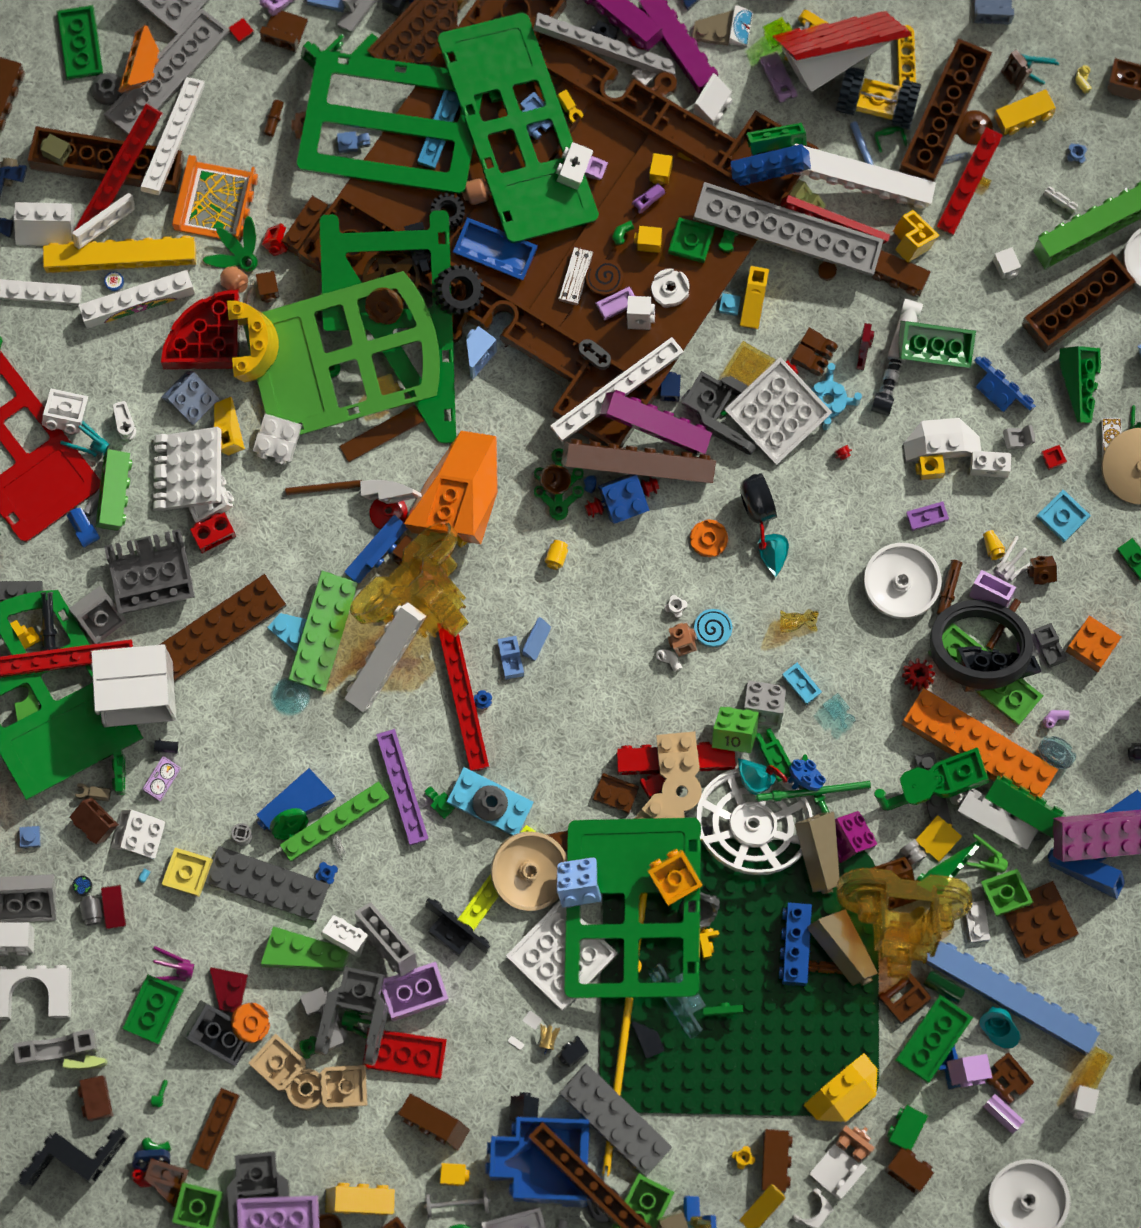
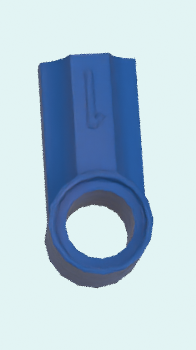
[67,507,100,548]

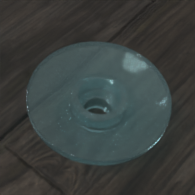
[271,677,310,715]

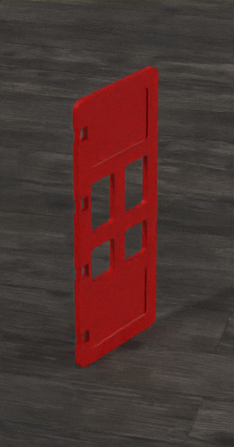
[0,351,101,542]

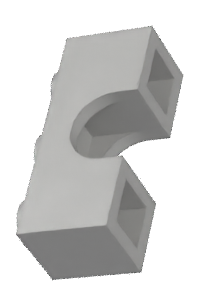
[300,987,347,1052]

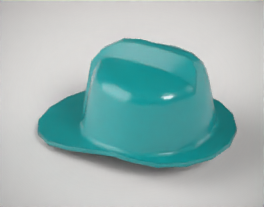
[979,1006,1020,1049]

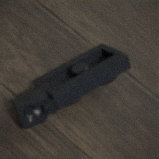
[404,222,431,275]

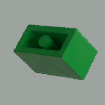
[886,1105,928,1150]

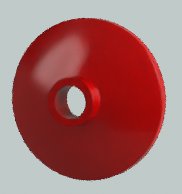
[369,499,408,530]

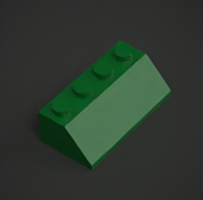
[985,775,1066,838]

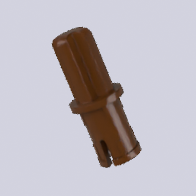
[263,99,284,137]

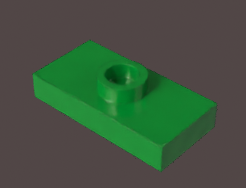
[1117,538,1141,580]

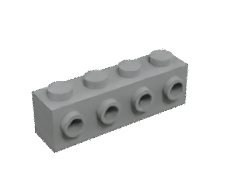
[354,902,418,977]

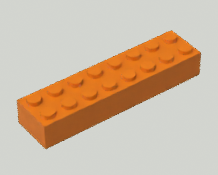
[902,688,1058,797]

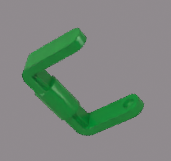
[874,126,908,153]

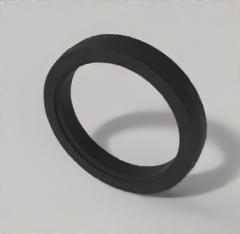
[930,600,1033,689]

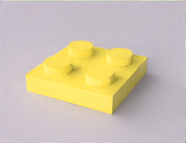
[162,847,213,897]

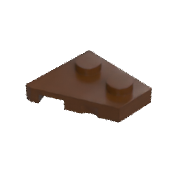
[143,1158,189,1208]

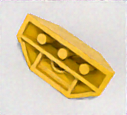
[804,1054,877,1122]

